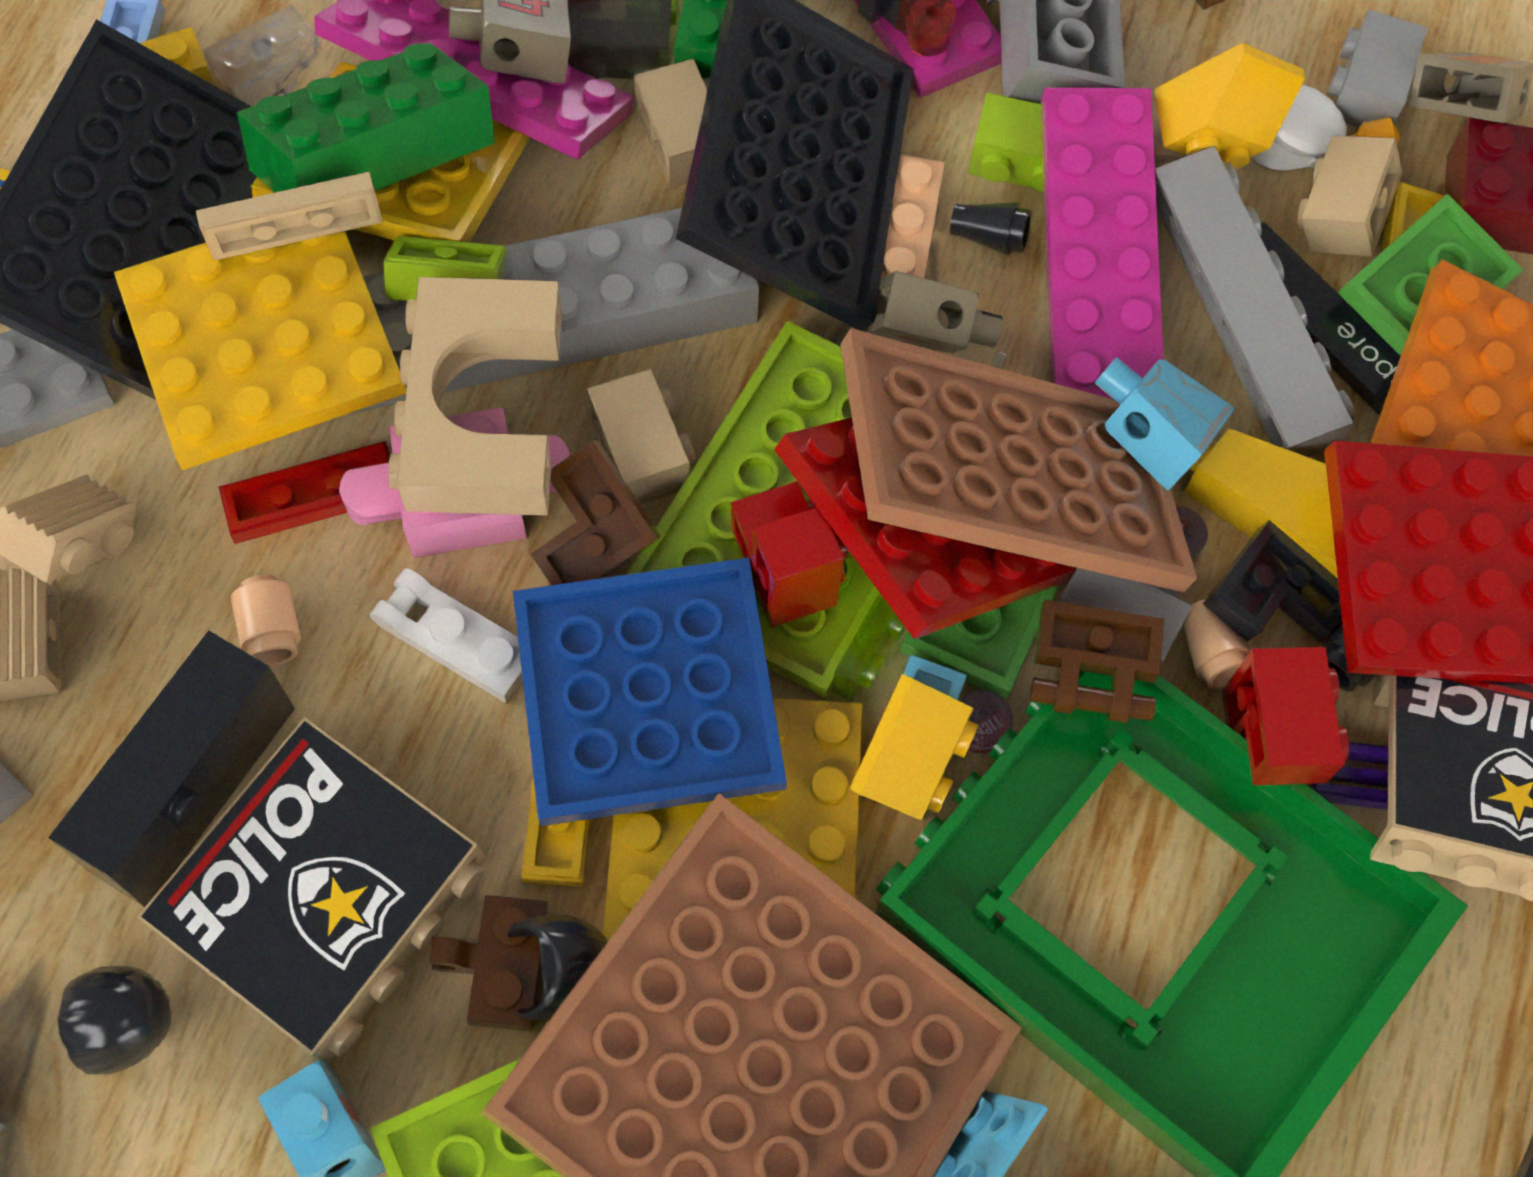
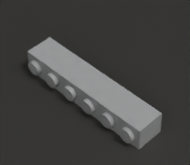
[1155,146,1355,457]

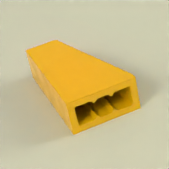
[1184,428,1338,578]

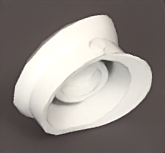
[1251,85,1347,171]

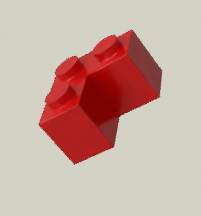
[730,481,849,628]
[1222,647,1349,785]

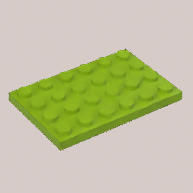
[626,321,883,698]

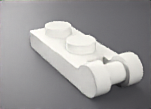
[369,568,523,704]

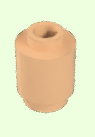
[230,575,301,666]

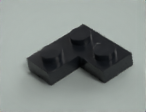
[1203,520,1342,642]

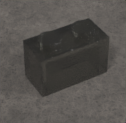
[568,0,673,79]

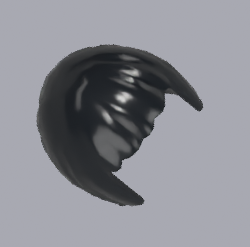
[507,914,608,1021]
[57,966,172,1075]

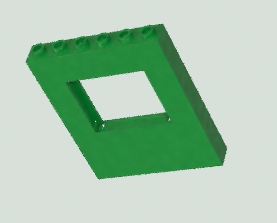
[875,671,1468,1177]

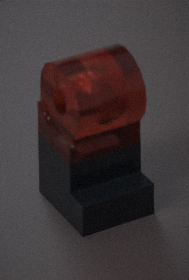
[858,0,956,57]

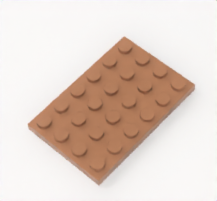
[840,328,1197,592]

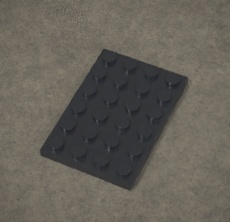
[676,0,913,331]
[0,19,257,400]

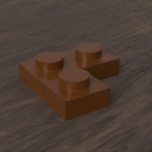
[531,440,661,585]

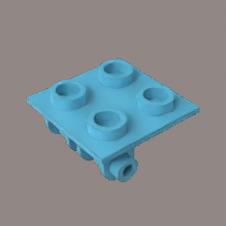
[933,1091,1048,1177]

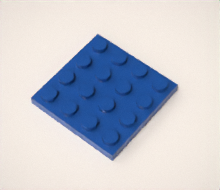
[513,558,787,826]

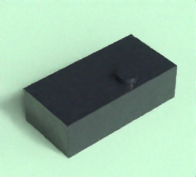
[48,630,295,907]

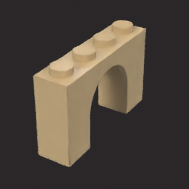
[389,277,562,516]

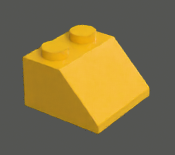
[1154,42,1306,169]
[849,674,979,821]

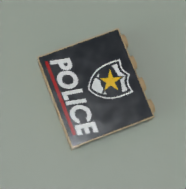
[1370,675,1533,901]
[137,717,487,1062]

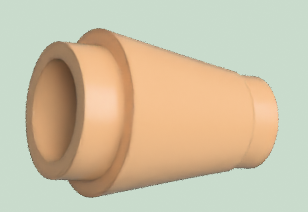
[1183,600,1250,690]

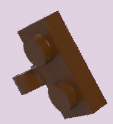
[429,895,548,1031]

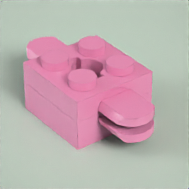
[339,407,570,558]

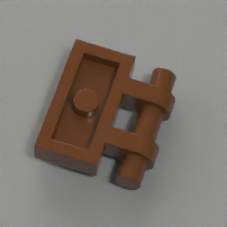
[1030,599,1164,723]

